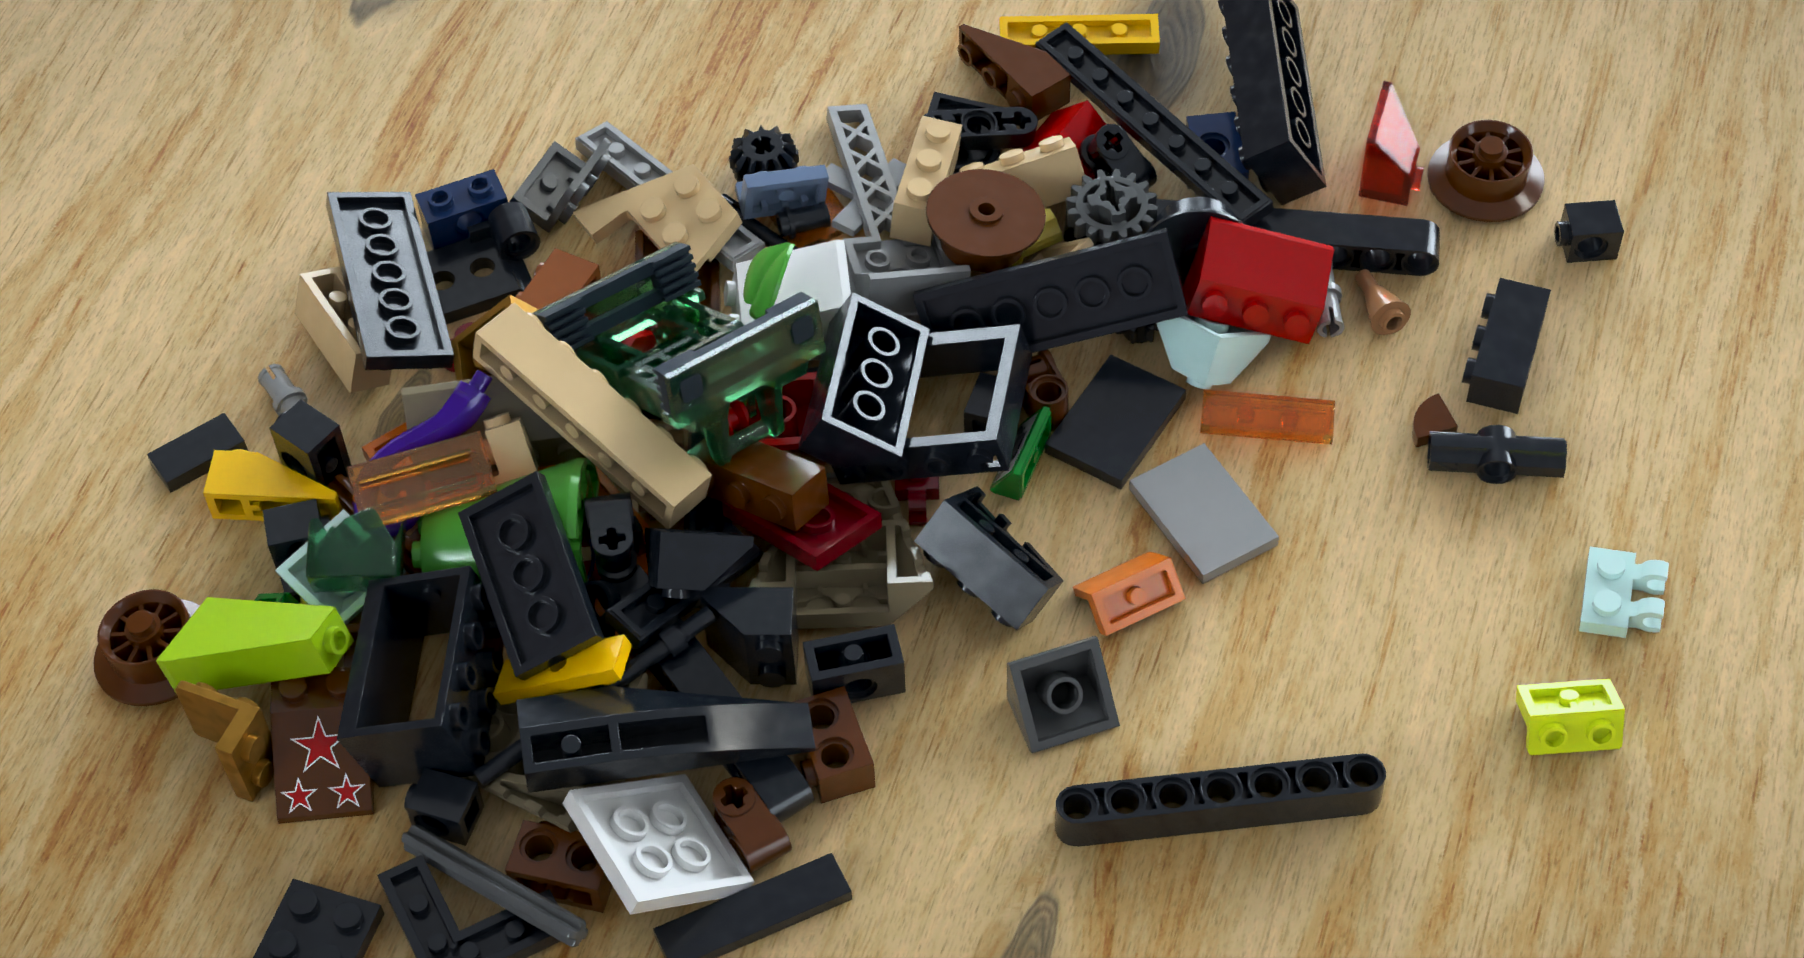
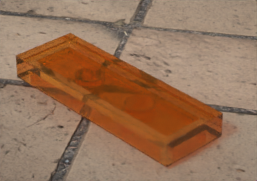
[1200,389,1335,445]

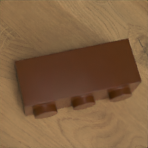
[687,432,829,532]

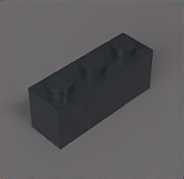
[1462,278,1551,414]

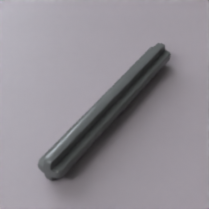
[401,825,588,947]

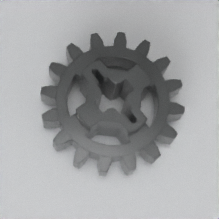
[1066,169,1158,245]

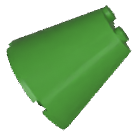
[411,457,600,583]

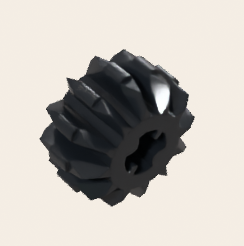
[729,125,799,182]

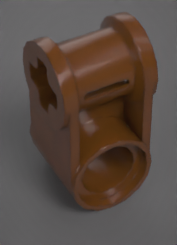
[1022,349,1069,432]
[713,777,792,874]

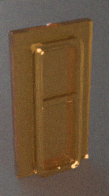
[347,431,497,532]

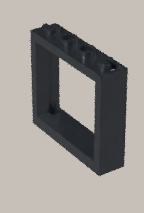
[831,324,1032,485]

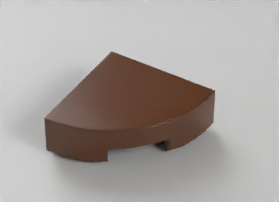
[1412,393,1458,448]

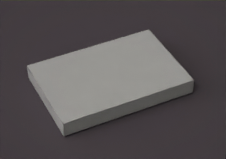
[1129,443,1279,584]

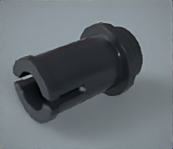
[775,201,831,239]

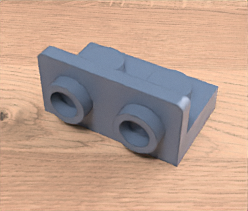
[735,165,829,219]

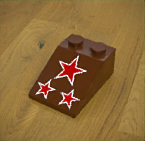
[270,666,374,824]

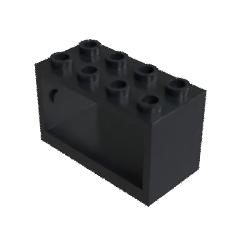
[337,566,504,788]

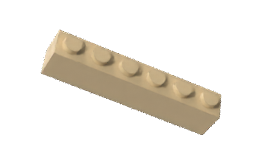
[473,302,712,529]

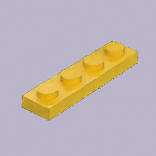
[999,14,1160,55]

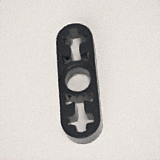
[924,107,1038,151]

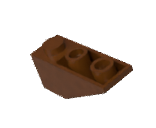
[958,24,1071,120]

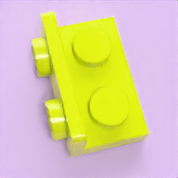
[1516,679,1625,755]

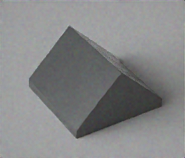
[1007,636,1120,753]

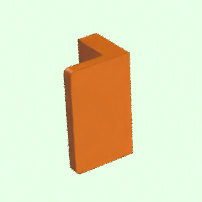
[1072,552,1186,636]

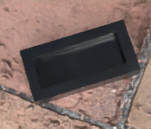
[147,413,248,493]

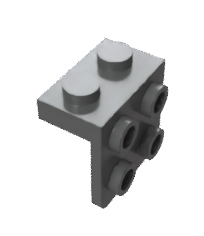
[510,137,612,233]

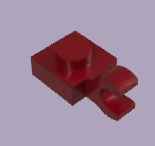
[895,477,940,526]

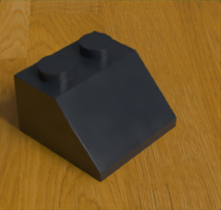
[700,587,799,688]

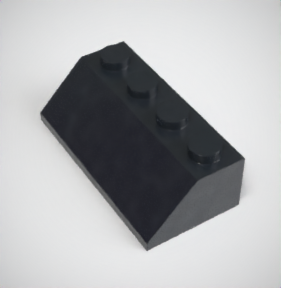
[798,292,930,468]

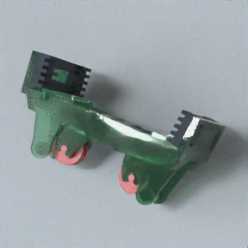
[532,242,826,466]

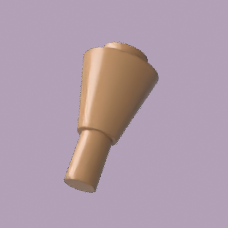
[1355,269,1411,335]

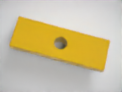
[493,634,632,705]

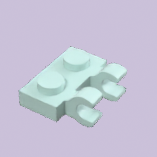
[1579,547,1669,638]

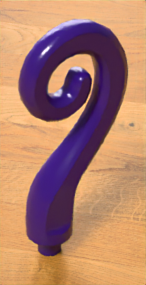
[353,370,493,538]

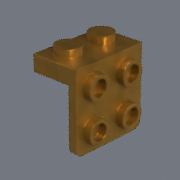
[175,681,274,802]

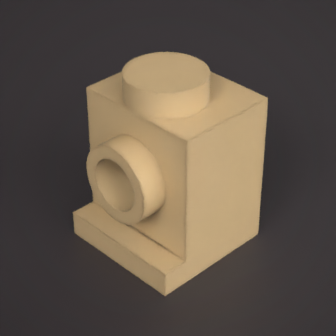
[480,412,539,486]

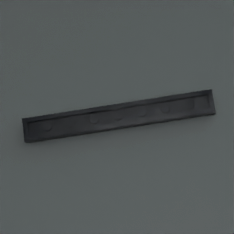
[1035,22,1274,226]

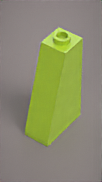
[156,597,354,693]

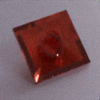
[1359,81,1425,206]

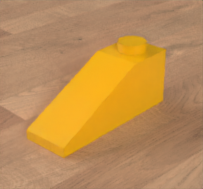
[203,449,342,521]

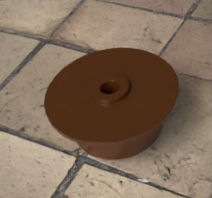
[1427,120,1545,222]
[926,169,1046,273]
[93,589,200,707]

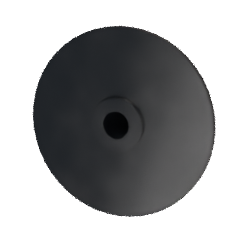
[1146,197,1244,287]

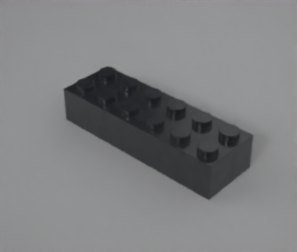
[1218,0,1327,205]

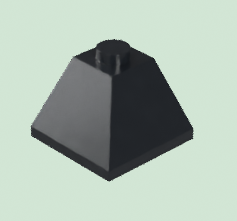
[645,527,754,599]

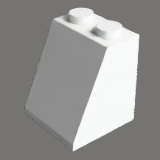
[724,240,851,360]

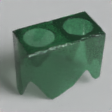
[306,508,407,593]

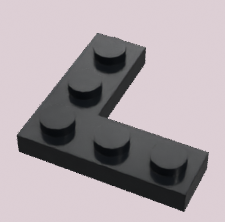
[377,855,561,958]

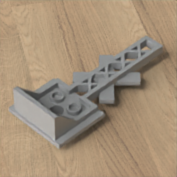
[826,104,971,321]

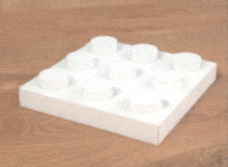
[562,774,755,915]

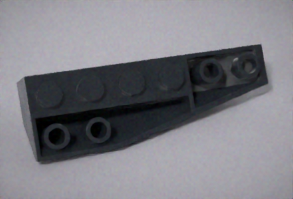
[516,686,816,793]

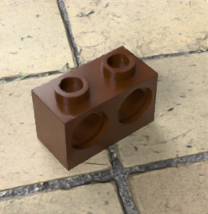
[793,686,876,804]
[505,820,613,913]

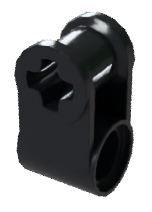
[1079,124,1157,188]
[584,492,638,582]

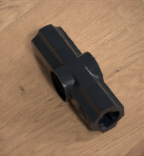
[1427,425,1567,484]

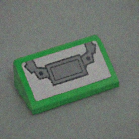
[990,406,1051,501]

